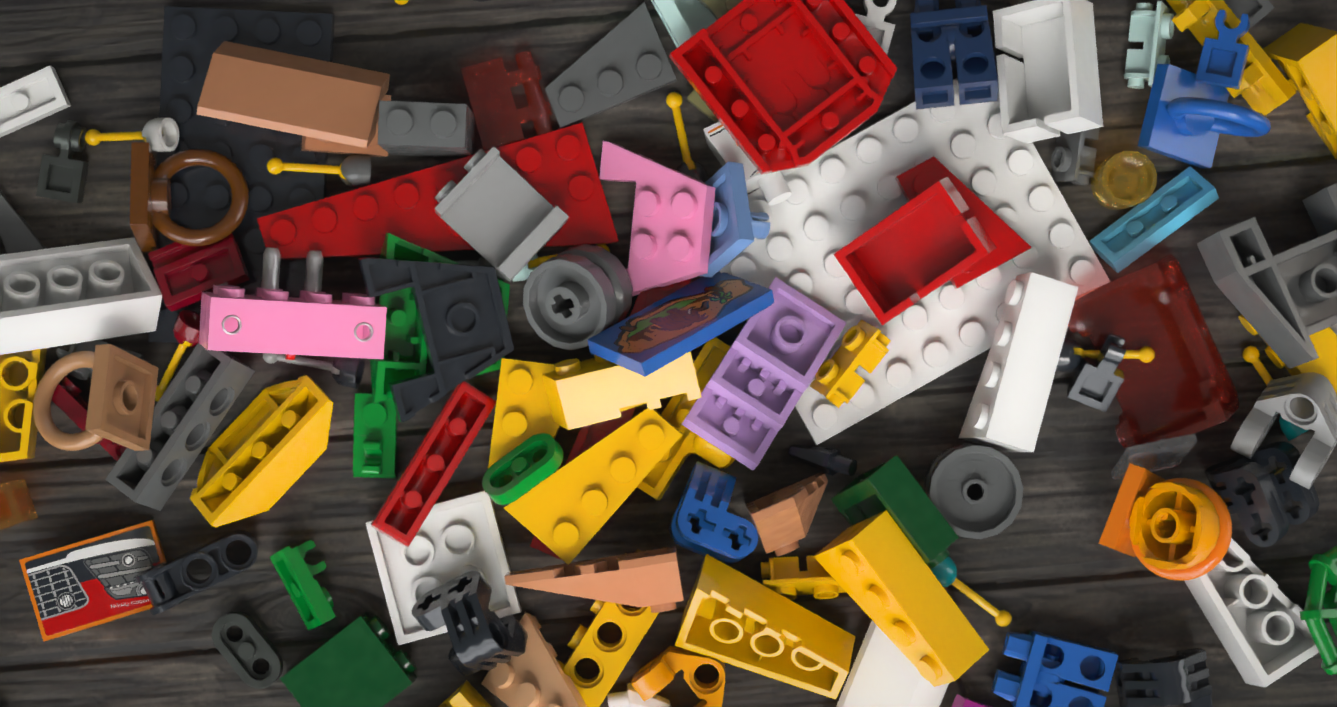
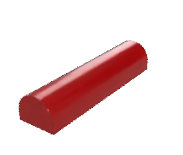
[370,381,496,547]

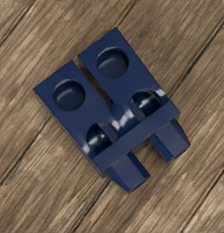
[910,0,998,110]

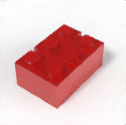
[833,177,997,326]

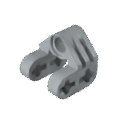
[1230,372,1337,489]

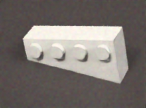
[959,272,1078,452]
[1184,538,1334,687]

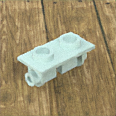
[1124,1,1174,89]

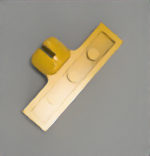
[637,337,735,501]

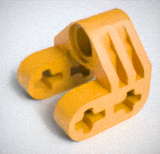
[631,646,726,707]

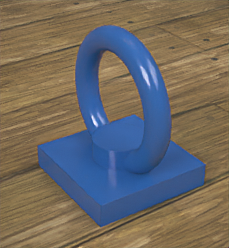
[1137,64,1271,168]

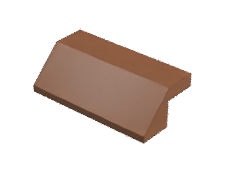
[197,41,390,148]

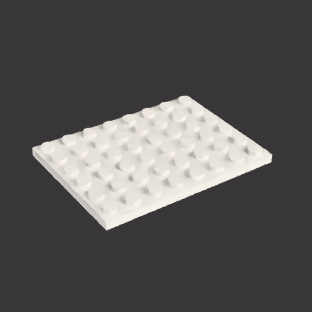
[720,78,1110,445]

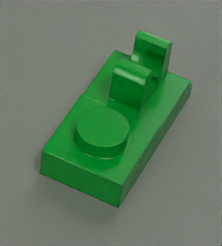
[353,393,398,478]
[270,540,336,631]

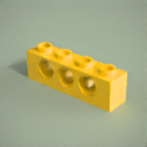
[557,549,659,707]

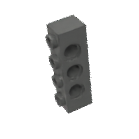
[105,342,255,511]

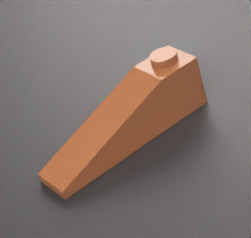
[745,472,828,557]
[504,546,684,613]

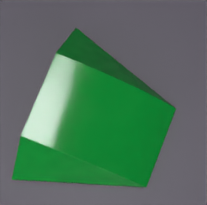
[370,232,510,403]

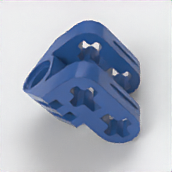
[669,461,758,565]

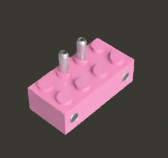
[199,247,387,360]

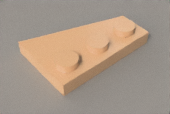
[481,612,587,707]

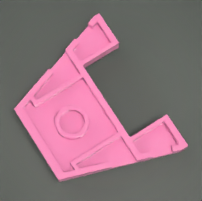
[599,142,716,296]

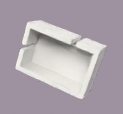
[993,0,1103,143]

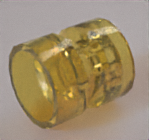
[1091,151,1157,210]

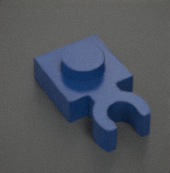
[1195,9,1250,90]

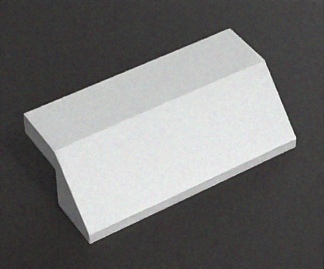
[836,620,949,707]

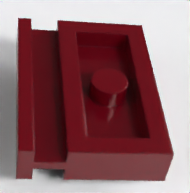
[148,232,250,312]

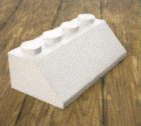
[0,237,162,355]

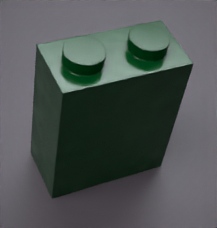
[280,612,417,707]

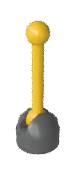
[267,154,371,188]

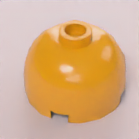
[1129,482,1220,570]

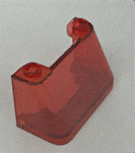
[1068,254,1239,457]

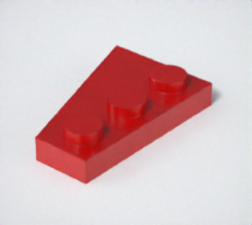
[895,156,1032,289]

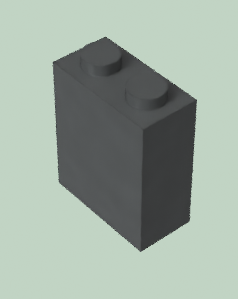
[378,101,476,158]

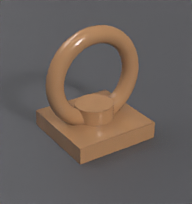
[33,344,159,451]

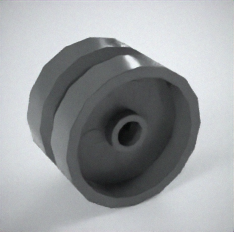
[523,244,633,350]
[923,444,1024,539]

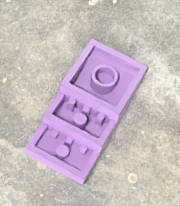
[681,277,846,470]

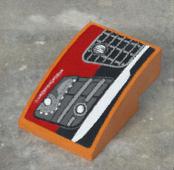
[19,520,166,642]

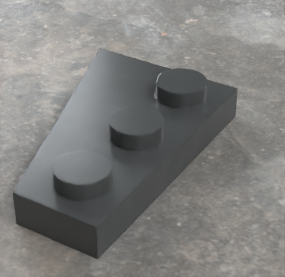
[544,2,677,129]

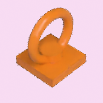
[1099,463,1232,581]

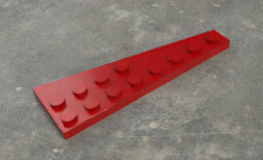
[257,123,619,260]

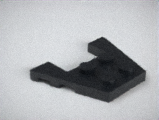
[358,257,514,422]

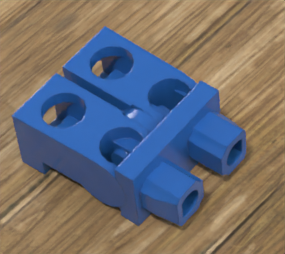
[991,630,1118,707]

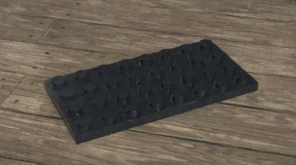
[148,6,335,343]

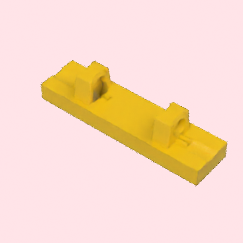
[1166,0,1297,115]

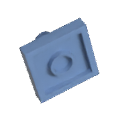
[700,161,770,278]

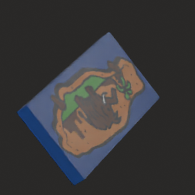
[587,271,774,377]

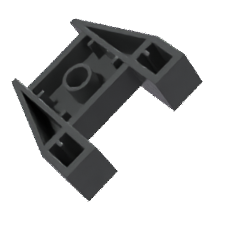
[1197,183,1337,369]

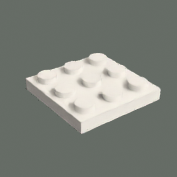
[366,491,522,645]

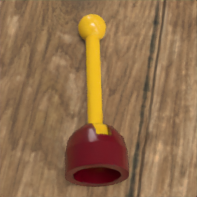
[155,310,200,402]

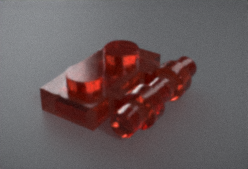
[461,51,553,151]

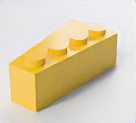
[0,348,47,463]
[813,510,989,687]
[675,554,855,700]

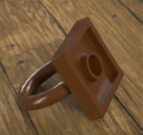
[130,142,249,252]

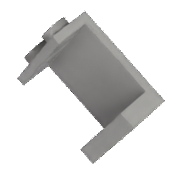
[434,146,569,282]

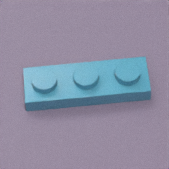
[1090,166,1219,273]

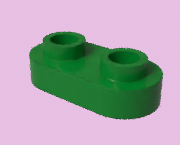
[482,433,563,505]

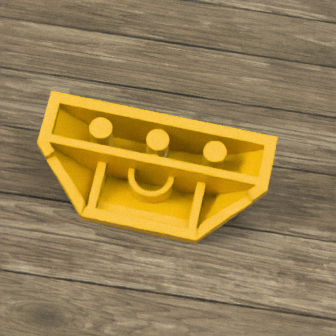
[190,375,333,528]

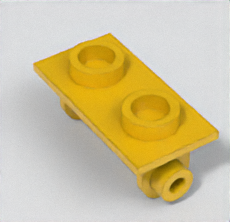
[810,319,891,408]
[761,555,846,600]

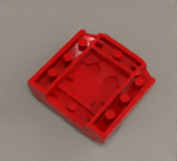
[669,0,897,175]

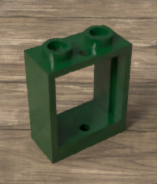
[831,455,959,569]

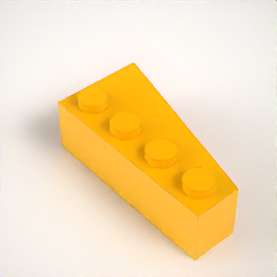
[504,408,683,565]

